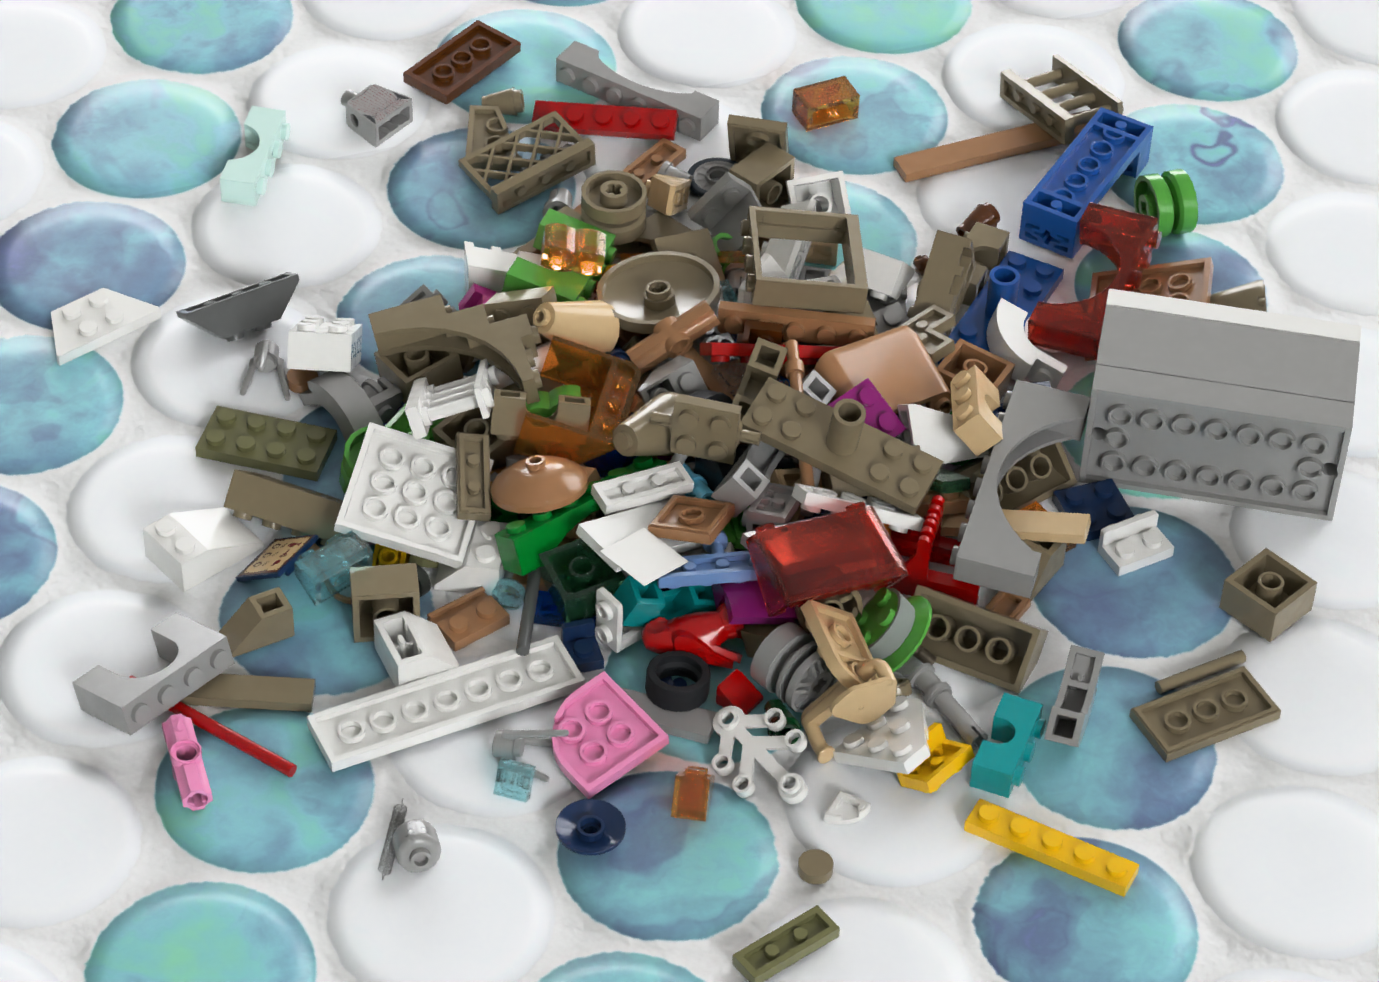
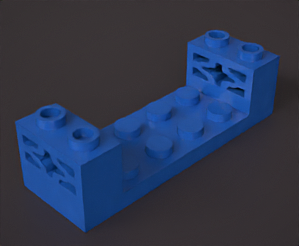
[1019,107,1154,259]

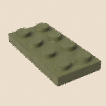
[195,406,337,481]

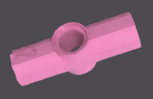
[162,713,213,811]

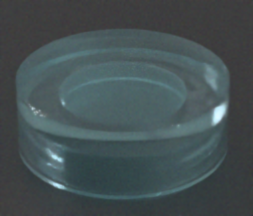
[492,578,526,610]

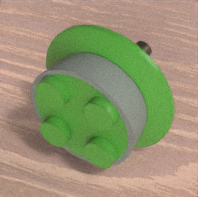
[855,587,936,672]

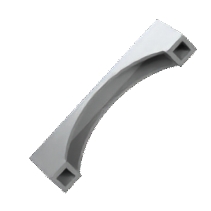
[949,379,1091,599]

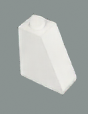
[898,404,989,464]

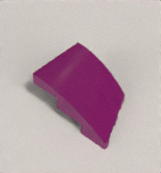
[711,578,796,624]

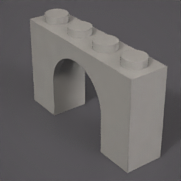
[72,612,235,735]

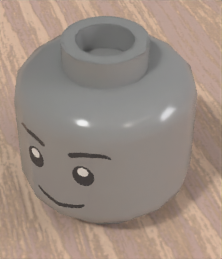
[392,819,441,872]

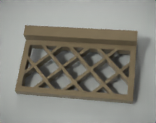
[458,111,596,215]

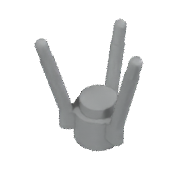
[240,340,291,401]
[492,729,569,782]

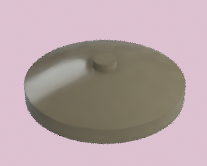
[596,251,721,334]

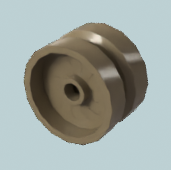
[581,170,647,245]

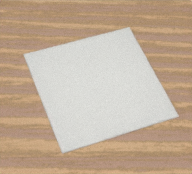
[600,527,689,586]

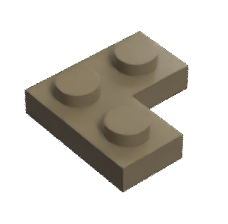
[899,304,956,364]

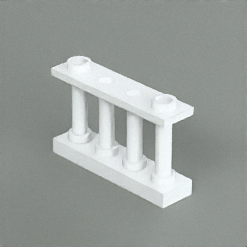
[405,359,499,440]

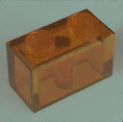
[792,76,860,131]

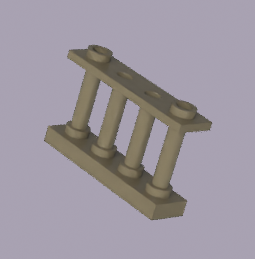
[1000,54,1124,145]

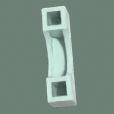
[220,106,290,206]

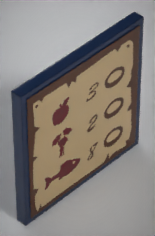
[236,534,319,582]

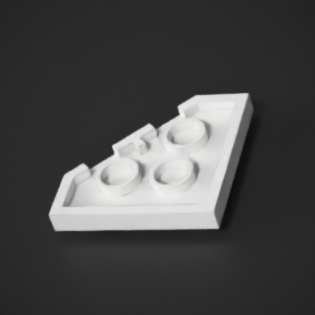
[833,696,930,774]

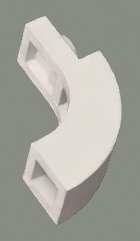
[987,298,1068,389]

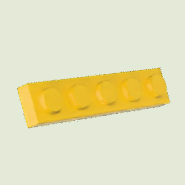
[964,798,1140,897]

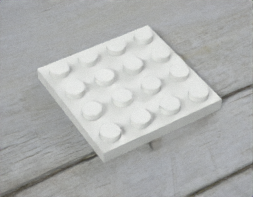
[334,422,494,568]

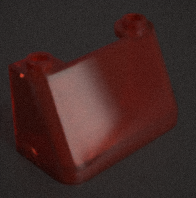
[746,502,909,617]

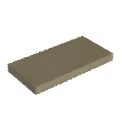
[1129,666,1281,762]

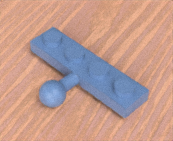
[656,530,791,589]

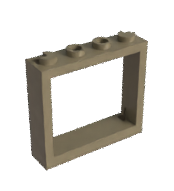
[740,206,868,314]

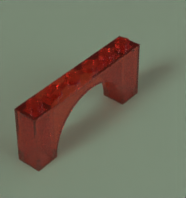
[1028,202,1162,360]

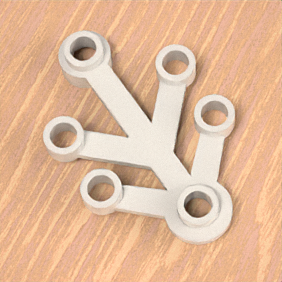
[712,706,808,804]

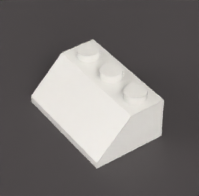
[760,200,816,279]

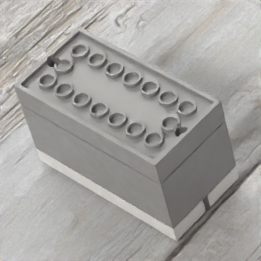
[1078,288,1362,521]

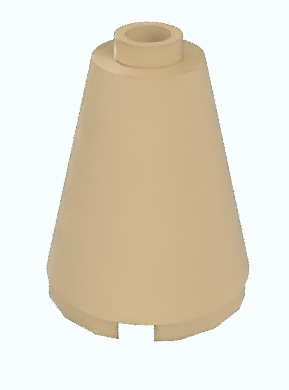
[533,300,620,362]

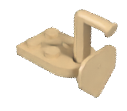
[800,599,897,764]

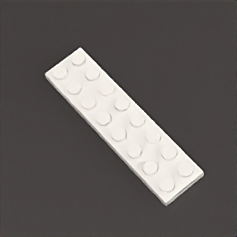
[307,635,585,772]

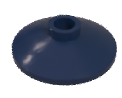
[555,799,626,856]

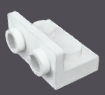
[1097,509,1174,577]

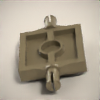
[650,393,762,465]

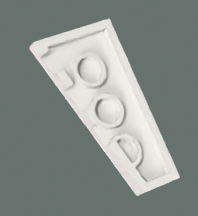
[792,483,924,533]

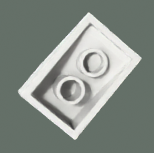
[143,507,264,592]

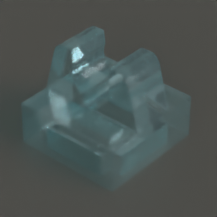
[493,758,536,802]

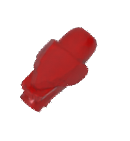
[641,603,745,669]

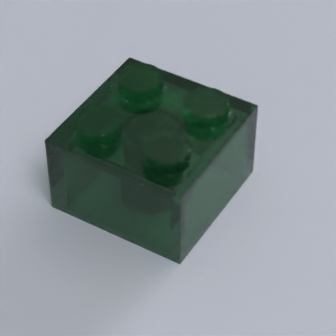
[539,538,626,623]

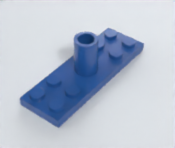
[937,250,1064,364]

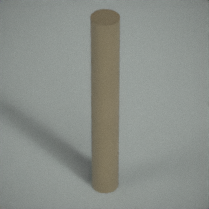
[1155,650,1246,694]

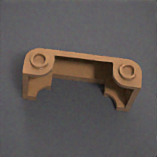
[814,325,952,414]

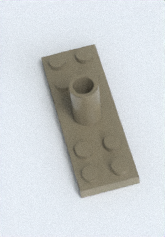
[741,377,944,515]

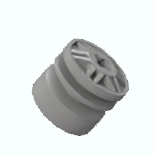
[750,622,836,713]

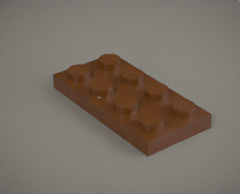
[403,20,521,105]

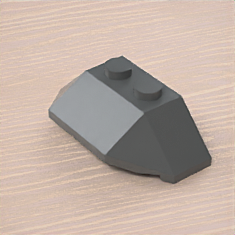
[176,272,300,342]

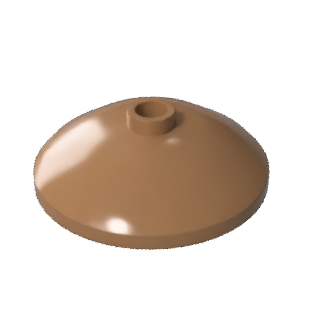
[490,455,589,514]

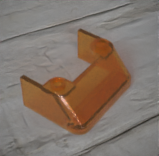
[514,336,641,465]

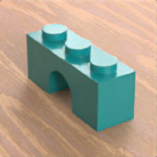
[613,576,716,627]
[969,693,1046,798]

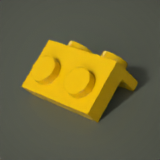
[897,722,975,794]

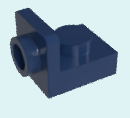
[561,618,604,673]

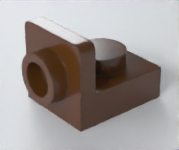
[736,320,783,345]

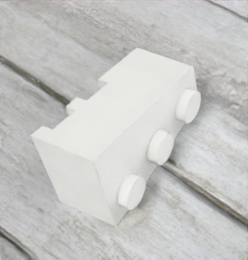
[464,241,558,293]

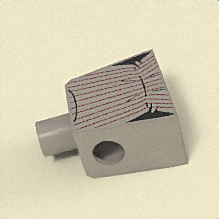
[341,84,413,147]

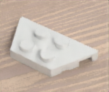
[51,288,161,366]

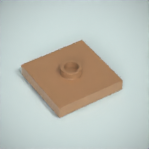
[648,495,735,545]

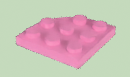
[552,671,669,799]

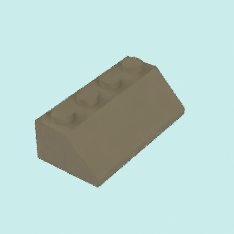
[936,442,1078,510]
[223,469,349,548]
[914,585,1049,693]

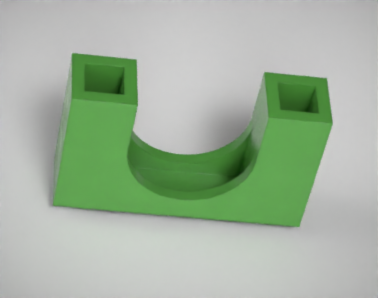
[502,208,617,302]

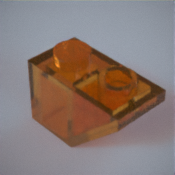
[671,766,715,821]

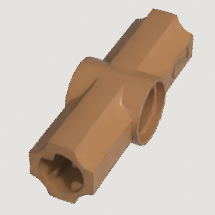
[625,300,720,375]

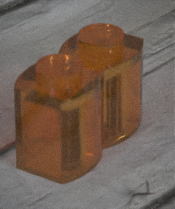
[540,223,606,276]

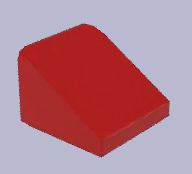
[716,668,763,715]

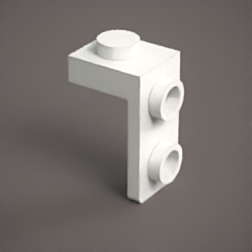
[595,587,642,653]

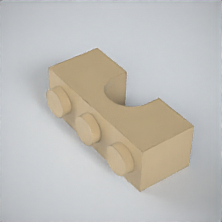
[950,365,1003,457]

